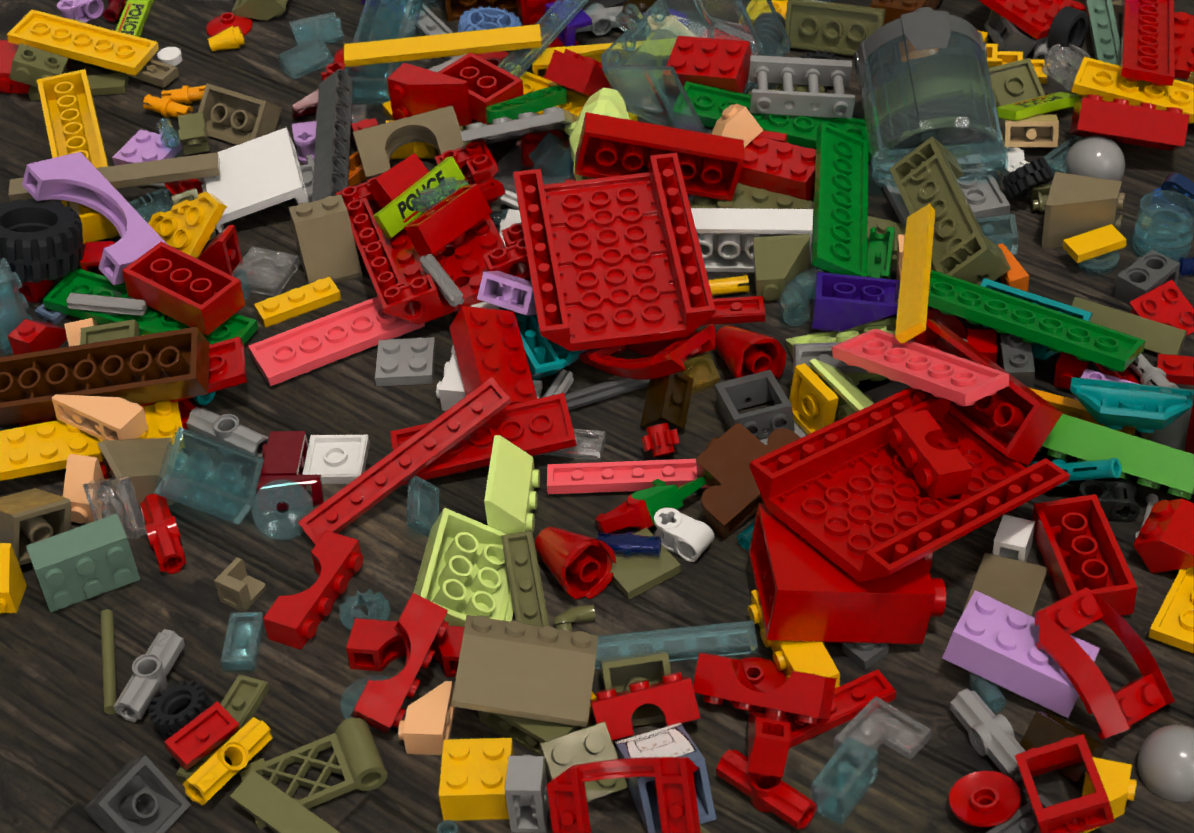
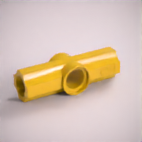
[183,717,273,805]

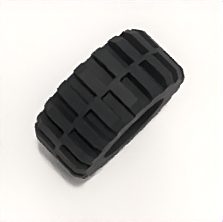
[0,199,83,283]

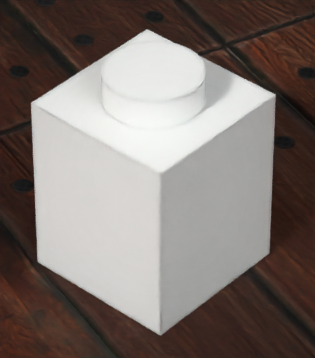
[993,514,1035,562]

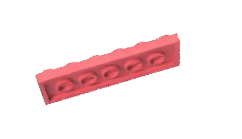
[248,296,425,386]
[832,328,1009,406]

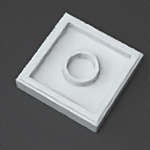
[302,435,370,484]

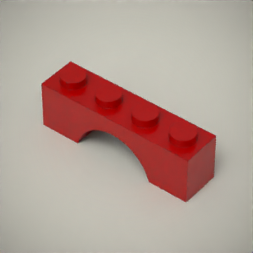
[263,530,364,650]
[350,593,449,734]
[346,618,465,678]
[693,653,836,724]

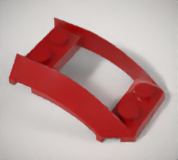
[579,324,715,380]
[1035,587,1175,740]
[546,757,701,833]

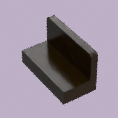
[640,372,694,432]
[1020,711,1107,782]

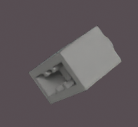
[505,755,549,833]

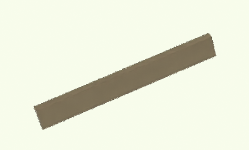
[9,152,220,202]

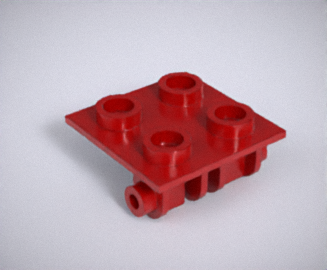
[1129,280,1194,336]

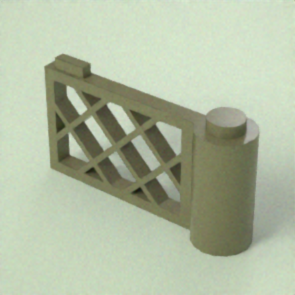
[239,717,387,829]

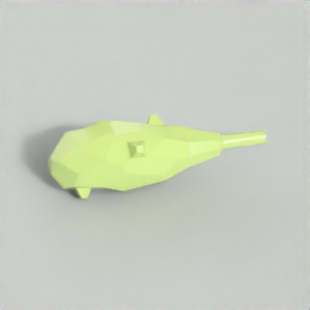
[565,88,631,181]

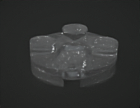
[1042,44,1092,91]

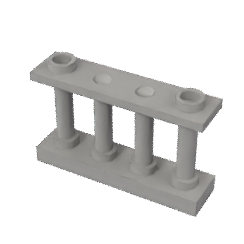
[748,55,855,119]

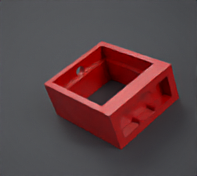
[1015,734,1115,833]

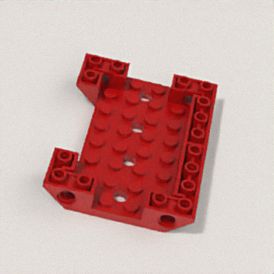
[336,139,530,325]

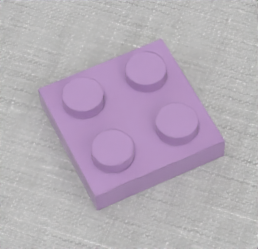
[112,129,183,166]

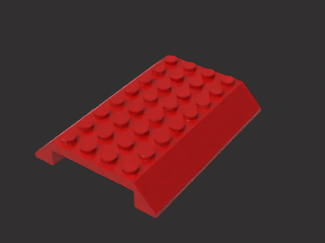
[513,153,716,352]
[749,387,1070,582]

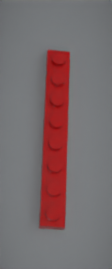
[298,377,511,545]

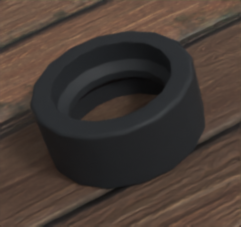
[1047,6,1089,57]

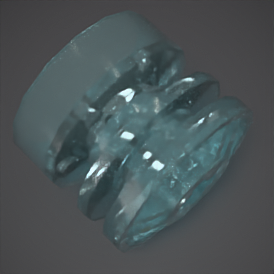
[1132,190,1194,262]

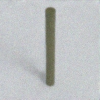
[100,609,117,714]

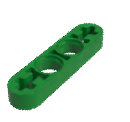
[486,86,567,124]

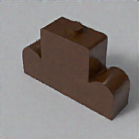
[696,423,800,540]

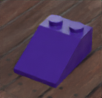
[812,272,900,332]

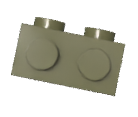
[9,43,68,87]

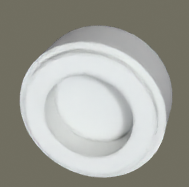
[157,47,182,66]

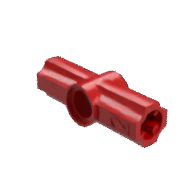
[140,493,187,574]
[716,749,817,830]

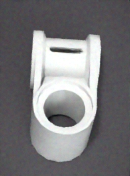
[654,508,715,562]

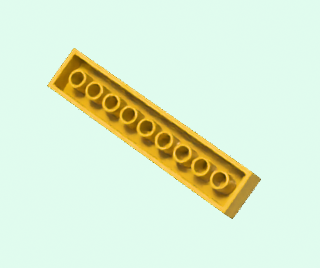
[37,69,119,245]

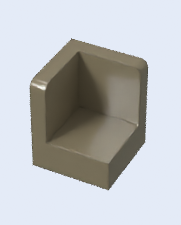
[214,557,267,613]

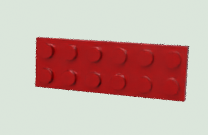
[390,393,577,485]

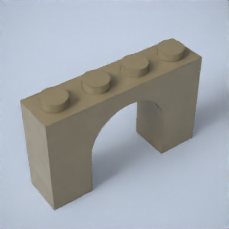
[353,105,467,181]

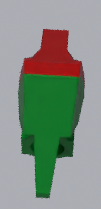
[595,477,707,534]

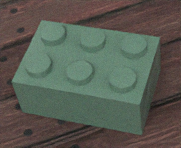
[26,513,140,613]

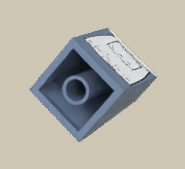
[615,723,716,833]

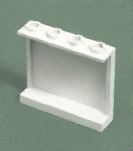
[201,127,309,234]

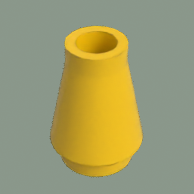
[208,26,245,52]

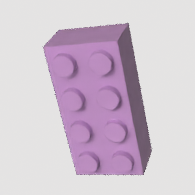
[942,590,1100,718]

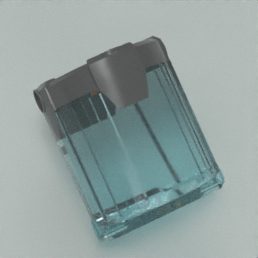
[854,7,1008,188]

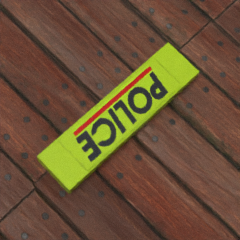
[115,0,154,37]
[995,92,1081,121]
[373,156,466,238]

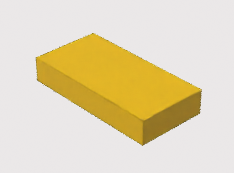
[1062,224,1127,263]

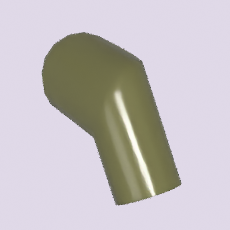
[553,605,596,631]

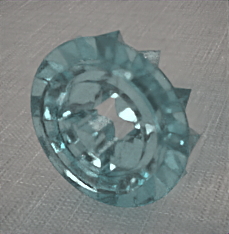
[1074,250,1120,275]
[339,589,390,630]

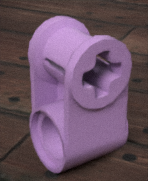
[57,0,104,23]
[292,121,317,164]

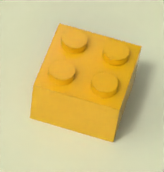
[439,738,515,821]

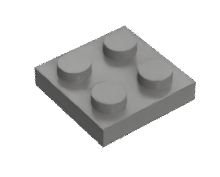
[375,337,436,387]

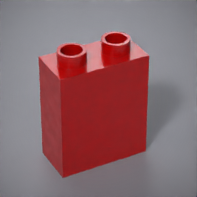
[749,504,946,644]

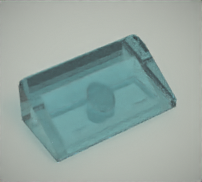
[279,37,334,79]

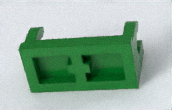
[867,227,895,279]

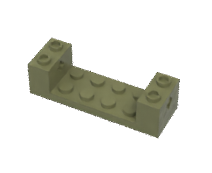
[889,136,1011,285]

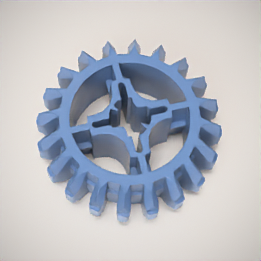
[457,6,522,52]

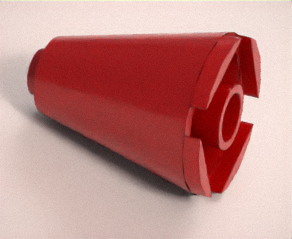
[715,325,786,379]
[535,527,616,600]

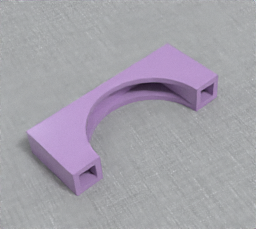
[22,152,167,286]

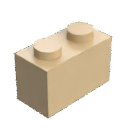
[1002,115,1059,147]

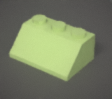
[809,359,874,422]
[484,435,540,534]

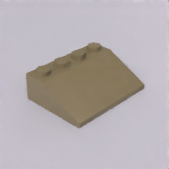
[451,615,598,728]

